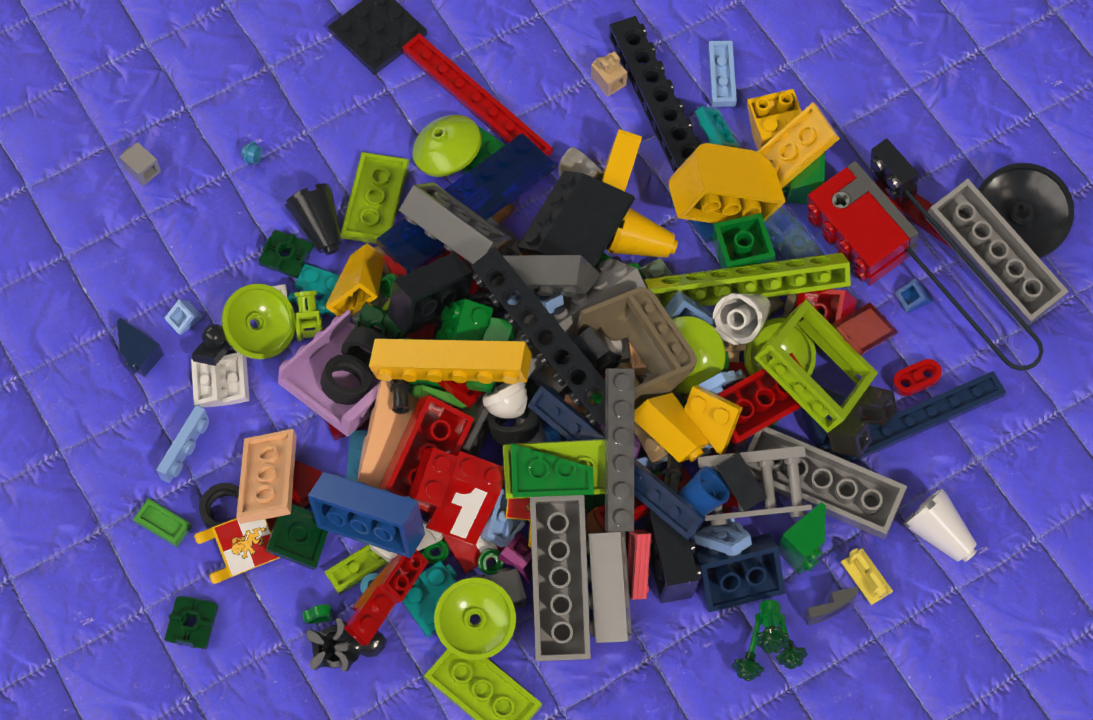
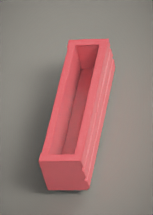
[627,530,653,600]

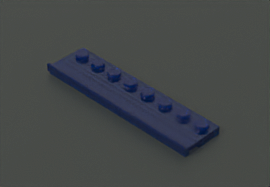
[376,133,558,274]

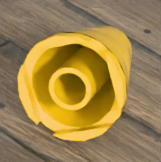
[607,208,678,258]

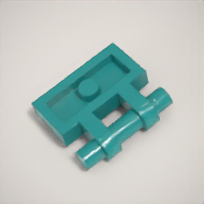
[288,264,340,316]

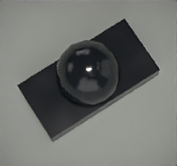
[192,324,231,366]

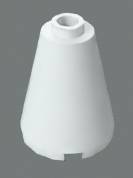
[713,293,771,345]
[903,488,977,562]

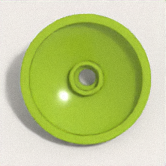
[412,115,482,177]
[221,284,296,360]
[672,316,726,394]
[744,318,816,376]
[434,578,516,660]

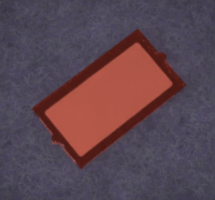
[832,302,898,356]

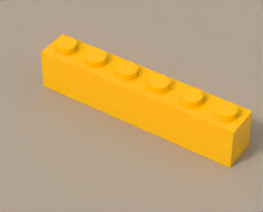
[369,339,532,384]

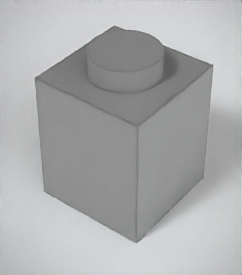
[119,142,161,186]

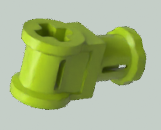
[294,290,323,342]

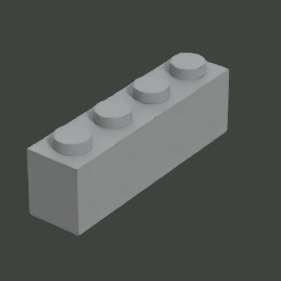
[586,531,632,643]

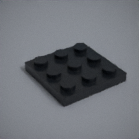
[328,0,427,75]

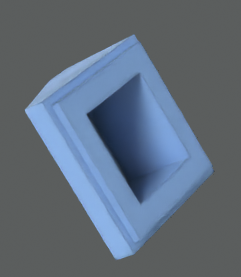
[164,299,203,335]

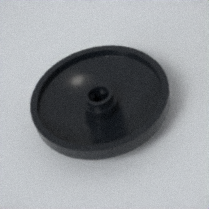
[978,163,1074,259]

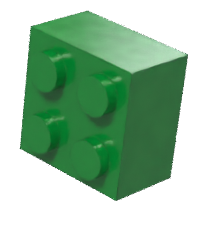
[712,213,776,269]

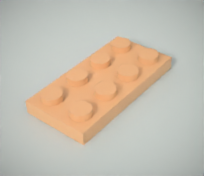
[236,429,297,524]

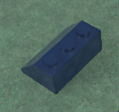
[693,533,785,612]

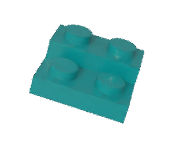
[401,561,457,639]

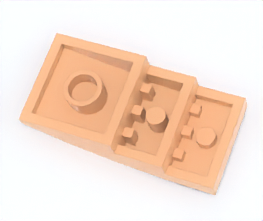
[357,380,419,489]

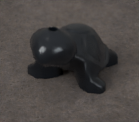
[307,618,387,672]

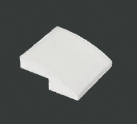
[191,352,250,407]

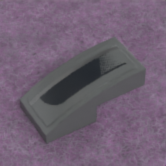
[805,587,859,626]

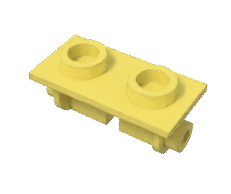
[841,548,893,605]

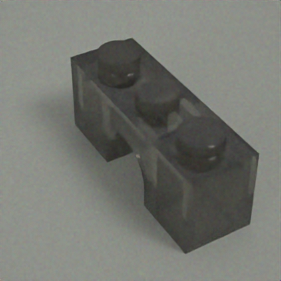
[828,385,897,458]

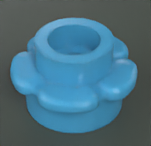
[241,141,262,165]

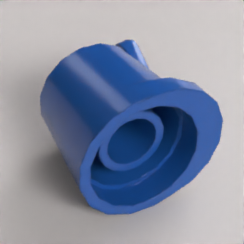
[677,466,730,516]

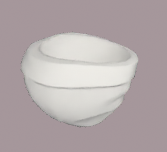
[483,382,527,419]

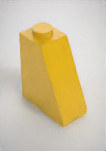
[601,129,642,191]
[326,243,384,317]
[634,393,709,463]

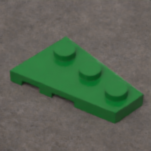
[510,443,594,498]

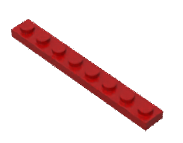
[402,33,553,168]

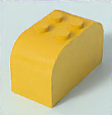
[669,143,786,223]

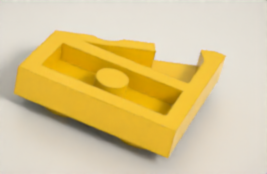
[684,385,743,455]

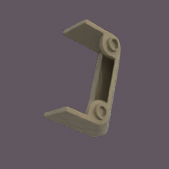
[575,287,697,411]

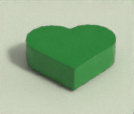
[302,604,335,624]

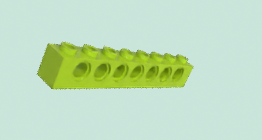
[644,253,851,309]

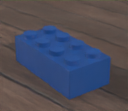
[308,472,425,558]

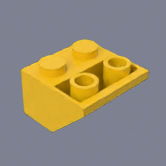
[747,89,802,150]

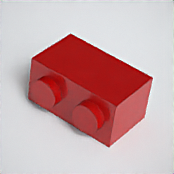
[408,447,458,508]

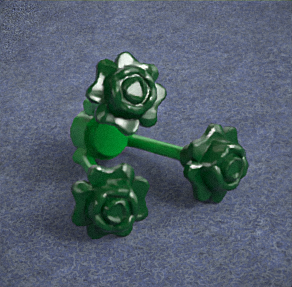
[731,600,808,682]

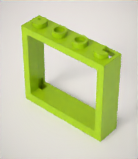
[754,300,878,433]

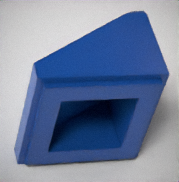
[894,279,932,313]

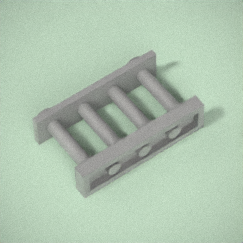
[698,446,812,526]

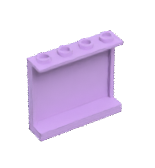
[278,310,393,437]

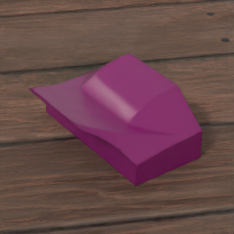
[498,532,533,583]

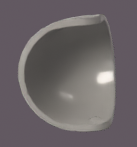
[558,147,603,179]

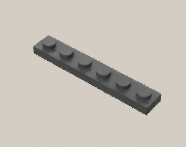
[605,369,635,532]

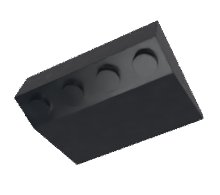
[517,170,635,268]

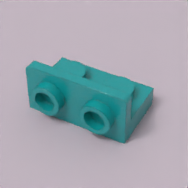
[695,106,740,148]

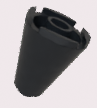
[285,183,342,255]

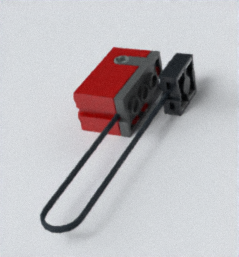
[807,138,1043,371]

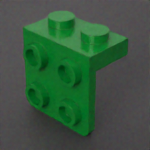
[435,299,493,341]

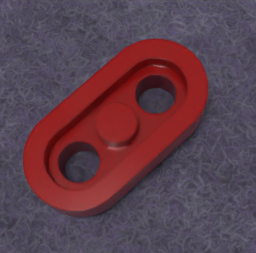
[892,359,942,396]

